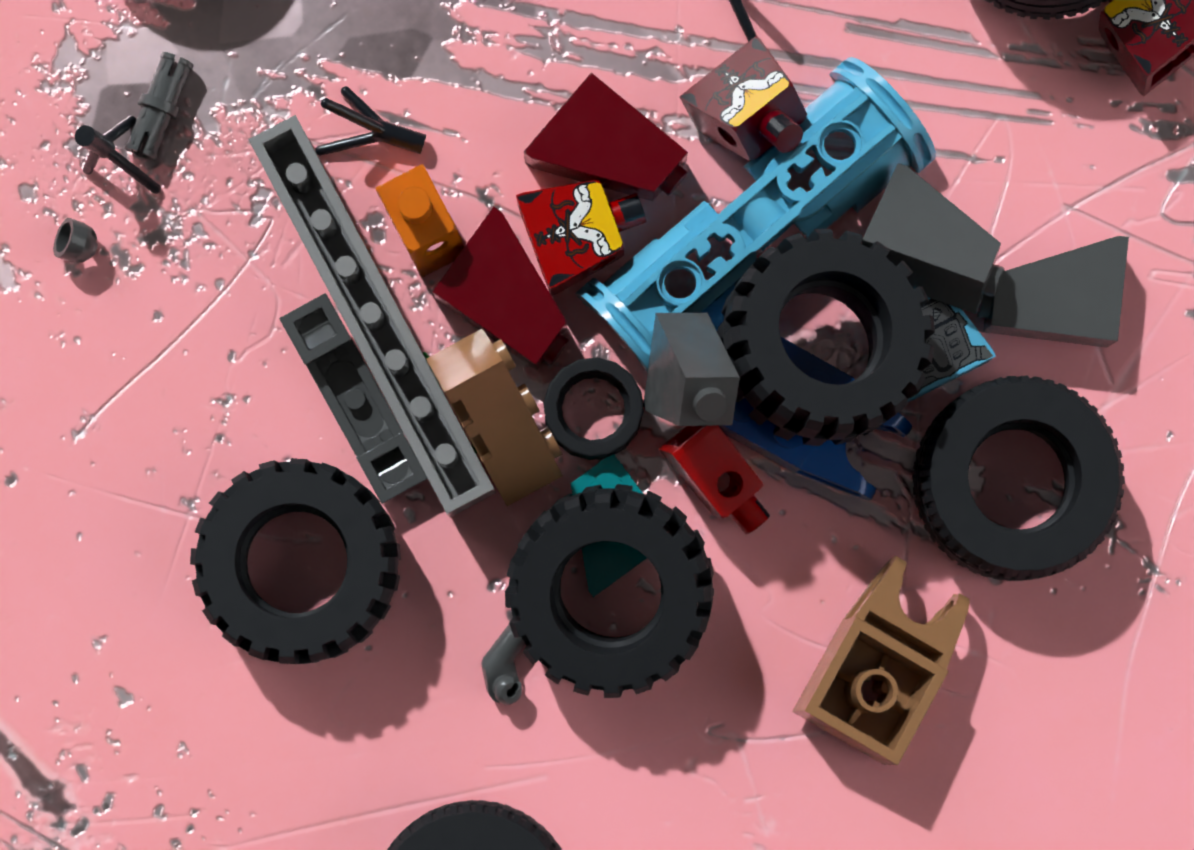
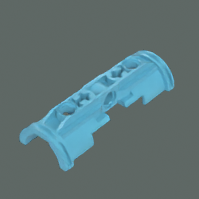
[575,57,936,373]

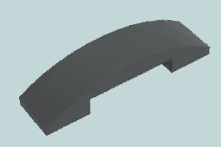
[279,293,428,504]

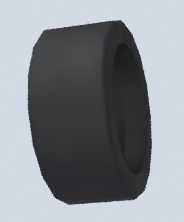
[543,357,644,460]

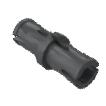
[124,52,194,161]

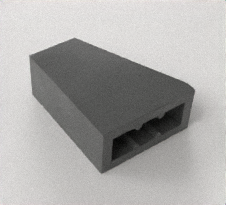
[861,163,1004,314]
[977,236,1129,348]
[643,313,740,426]

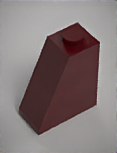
[524,72,688,201]
[432,206,569,371]

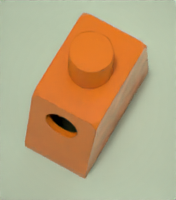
[375,164,464,278]

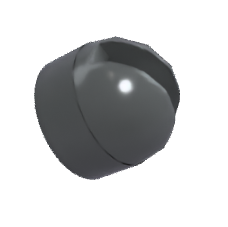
[53,218,98,263]

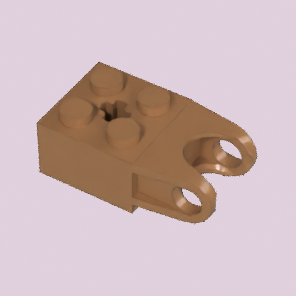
[792,555,970,765]

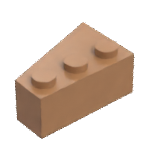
[426,328,563,507]

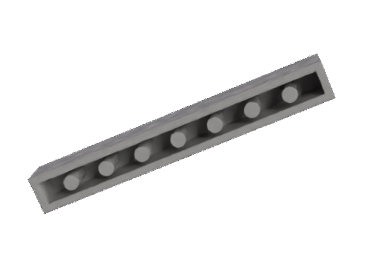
[248,115,496,518]

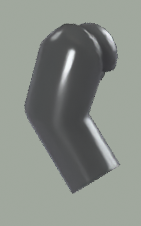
[481,624,526,705]

